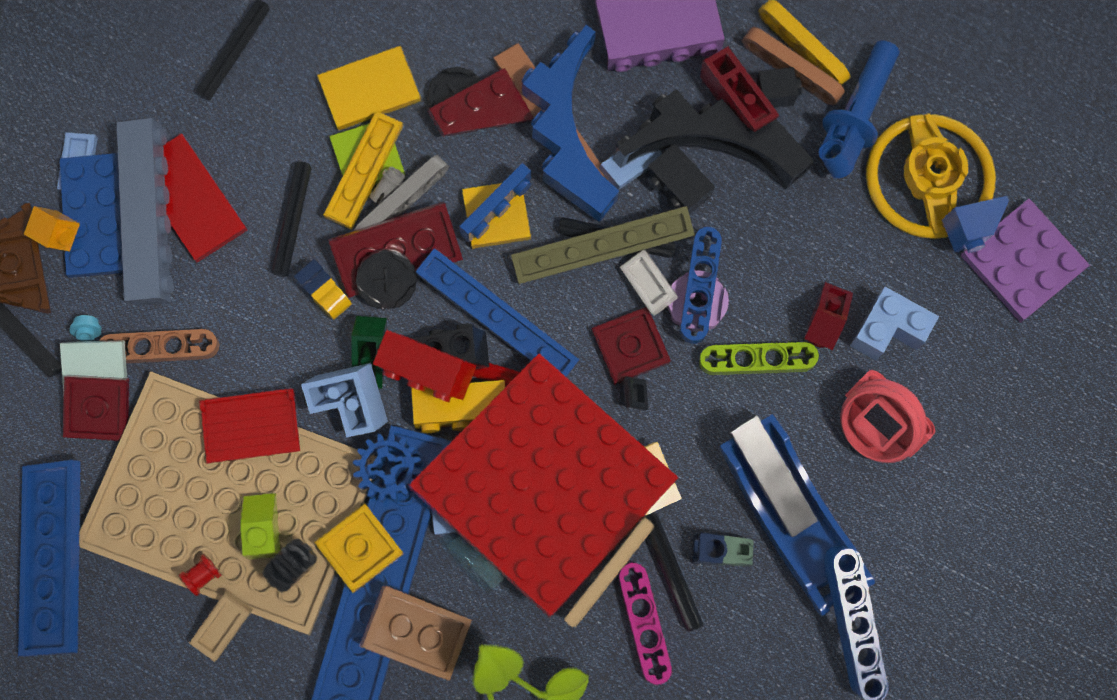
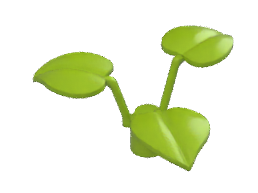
[473,645,589,700]

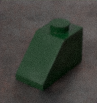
[351,316,387,389]

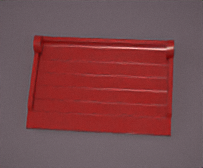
[199,388,301,464]

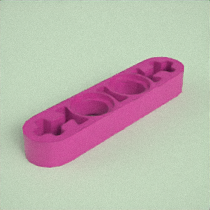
[619,563,672,685]

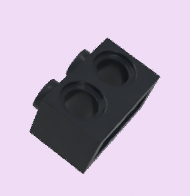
[418,323,489,370]

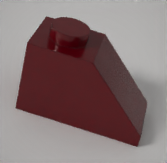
[804,282,853,350]

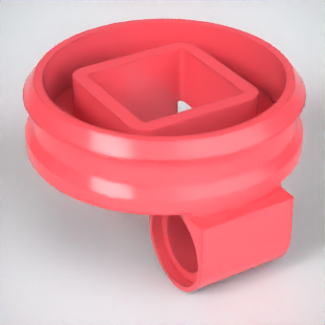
[840,370,935,463]

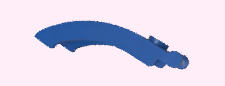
[720,414,875,616]

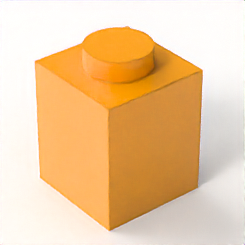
[24,206,80,252]

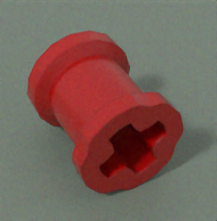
[178,554,222,596]

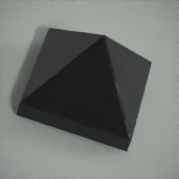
[620,376,648,411]

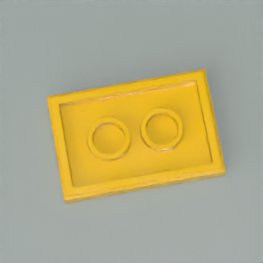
[317,46,421,131]

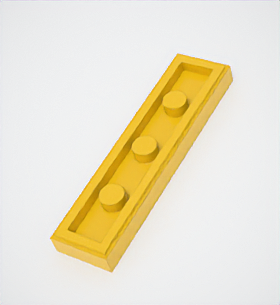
[323,111,403,230]

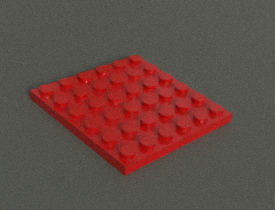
[409,353,679,618]

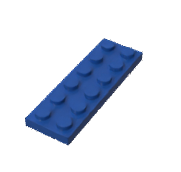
[18,460,81,657]

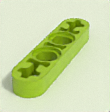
[699,342,819,375]

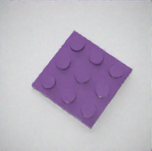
[960,199,1090,323]

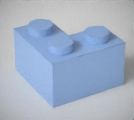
[850,287,939,361]
[301,363,388,437]

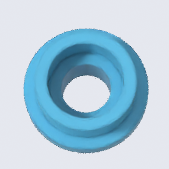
[70,315,102,341]

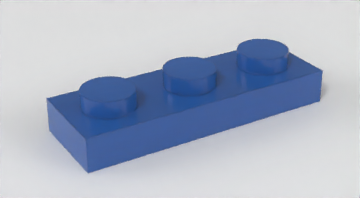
[459,163,531,242]

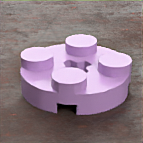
[667,270,729,332]

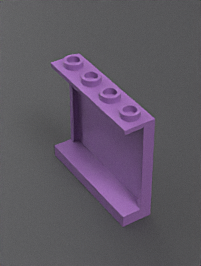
[595,0,724,72]

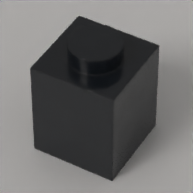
[755,67,802,108]

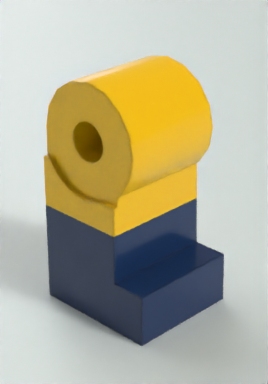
[294,259,352,320]

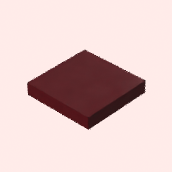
[591,306,671,385]
[63,375,129,441]

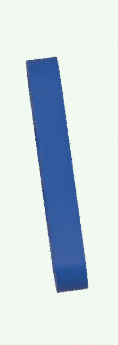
[680,227,722,344]

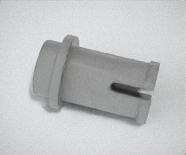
[369,167,405,204]

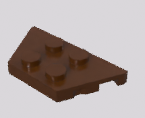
[0,203,51,314]

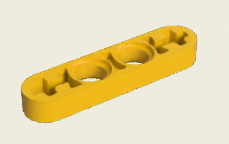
[759,0,850,85]

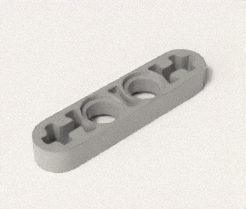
[354,155,449,231]

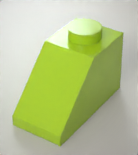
[240,493,280,560]

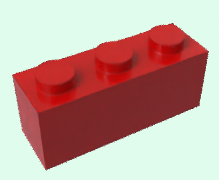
[373,330,477,402]

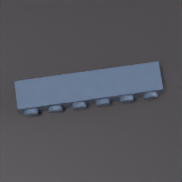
[116,118,174,306]

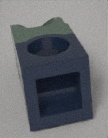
[692,533,754,566]

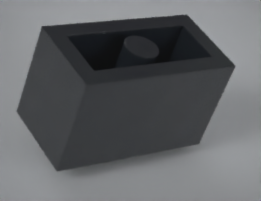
[646,144,715,215]

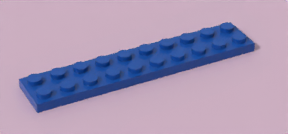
[312,425,451,700]

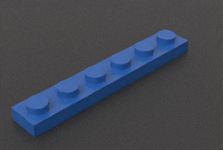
[416,248,580,377]

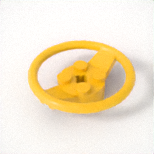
[866,114,996,239]

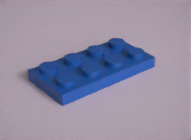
[60,153,123,278]

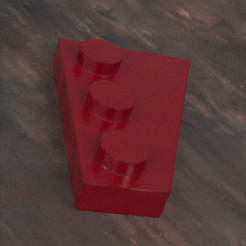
[428,68,534,137]

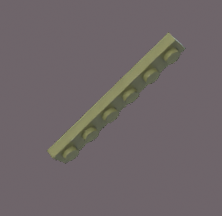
[511,206,695,284]

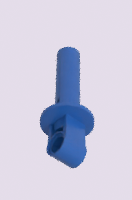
[818,40,900,178]

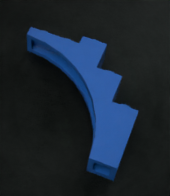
[521,25,619,223]

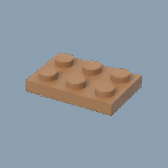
[359,586,472,681]

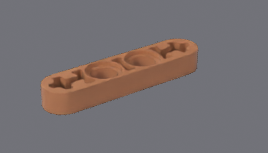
[742,27,844,105]
[99,329,220,363]

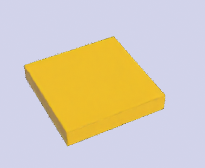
[462,183,531,249]
[314,504,404,593]

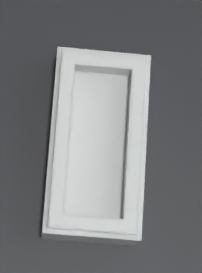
[620,250,679,316]

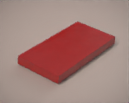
[163,134,248,263]

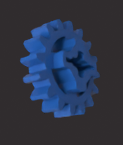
[353,433,421,503]

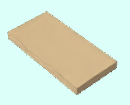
[564,517,654,627]

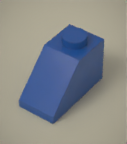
[942,196,1009,253]

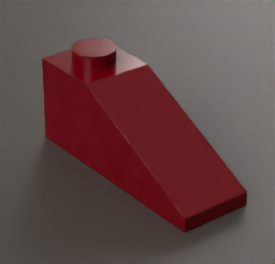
[700,46,779,132]

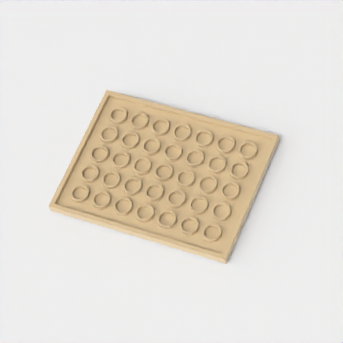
[79,371,377,635]

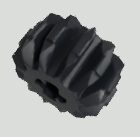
[262,539,317,593]

